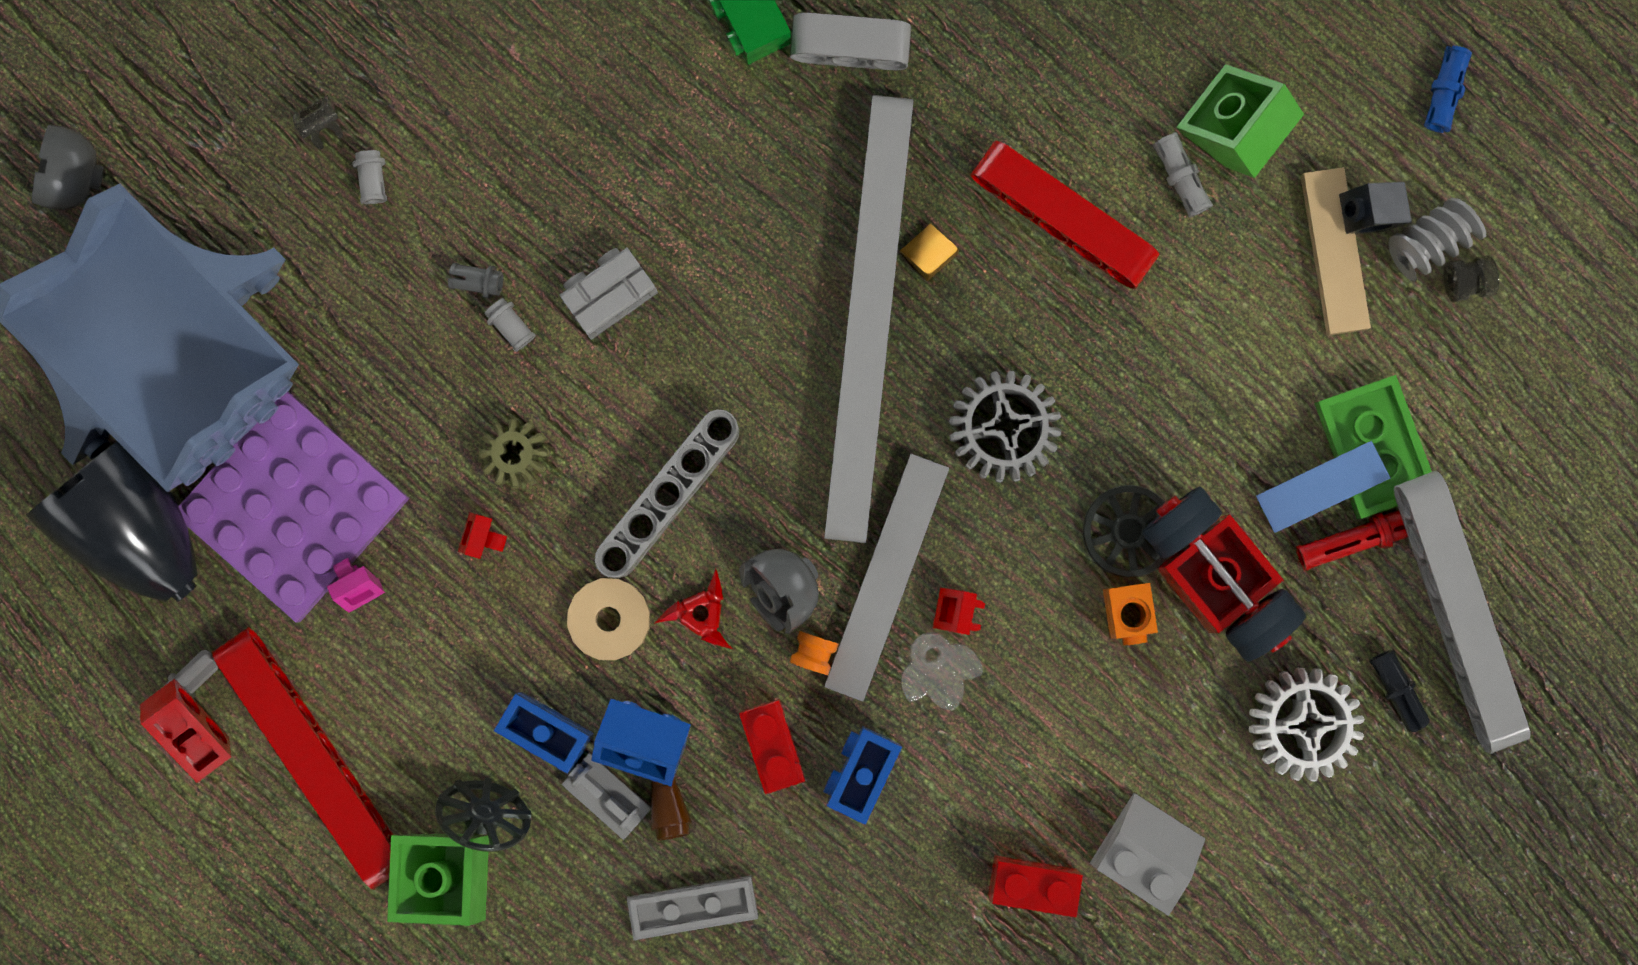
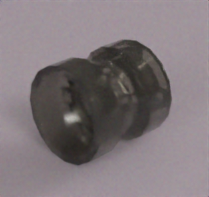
[1443,255,1499,303]

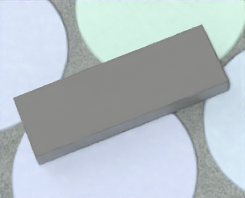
[627,875,758,940]

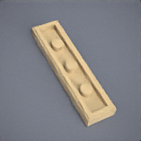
[1300,167,1371,336]

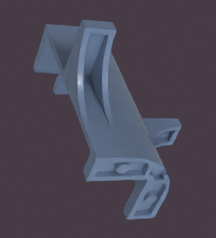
[0,184,299,492]

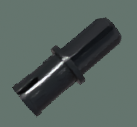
[1369,649,1430,733]

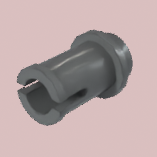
[448,263,504,299]

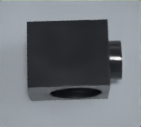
[1339,182,1412,234]

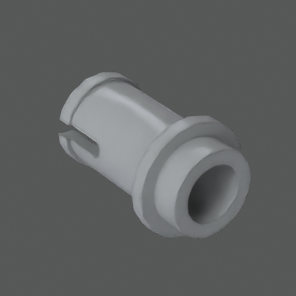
[352,150,387,204]
[484,298,536,352]

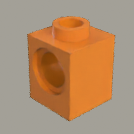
[1103,583,1158,646]

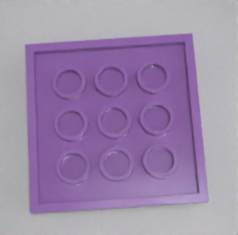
[179,391,410,623]

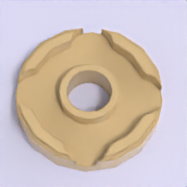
[567,578,650,660]

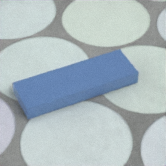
[1256,440,1391,533]

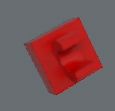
[458,512,507,559]
[933,587,985,635]

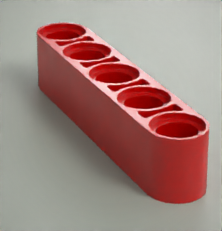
[970,140,1159,289]

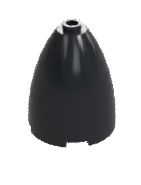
[26,441,198,602]

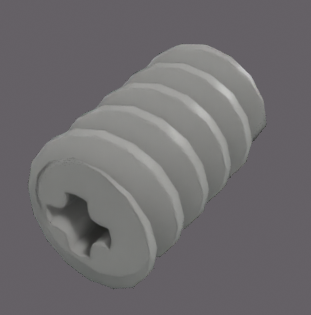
[1388,198,1486,282]

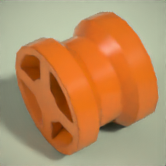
[789,631,838,675]

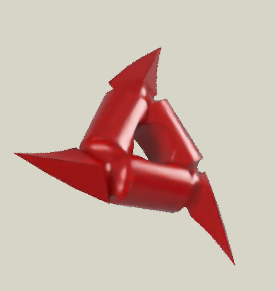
[654,568,733,649]

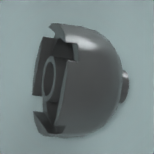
[32,125,104,210]
[739,549,819,634]

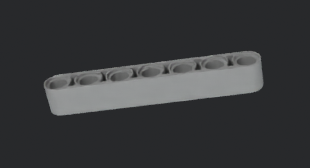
[1394,471,1530,754]

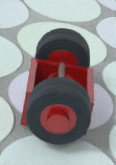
[1142,487,1306,662]

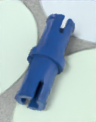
[1424,46,1472,133]

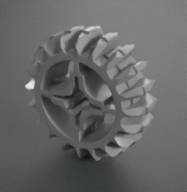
[949,371,1061,483]

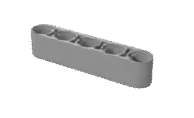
[595,409,739,578]

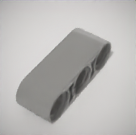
[790,13,911,70]

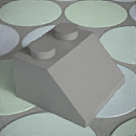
[1090,793,1205,916]

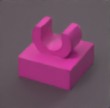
[327,558,385,613]

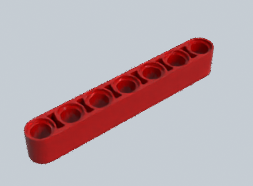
[212,627,394,890]

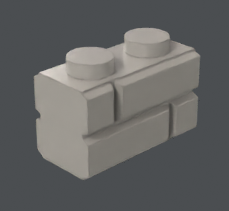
[559,248,658,340]

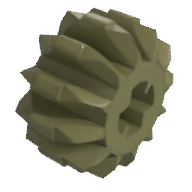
[478,418,551,490]

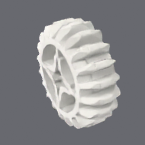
[1249,668,1365,781]

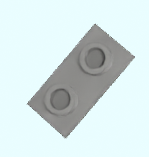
[561,753,651,840]

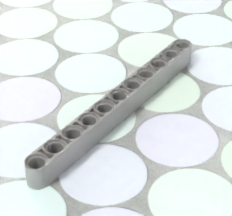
[824,95,913,543]

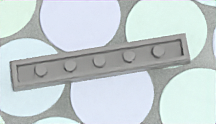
[824,454,949,701]

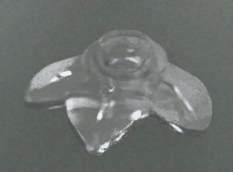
[901,632,983,711]

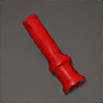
[1296,510,1408,571]

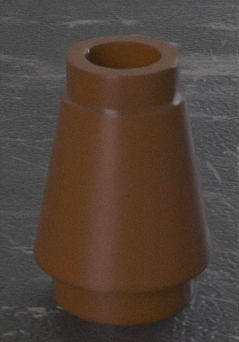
[651,777,692,841]

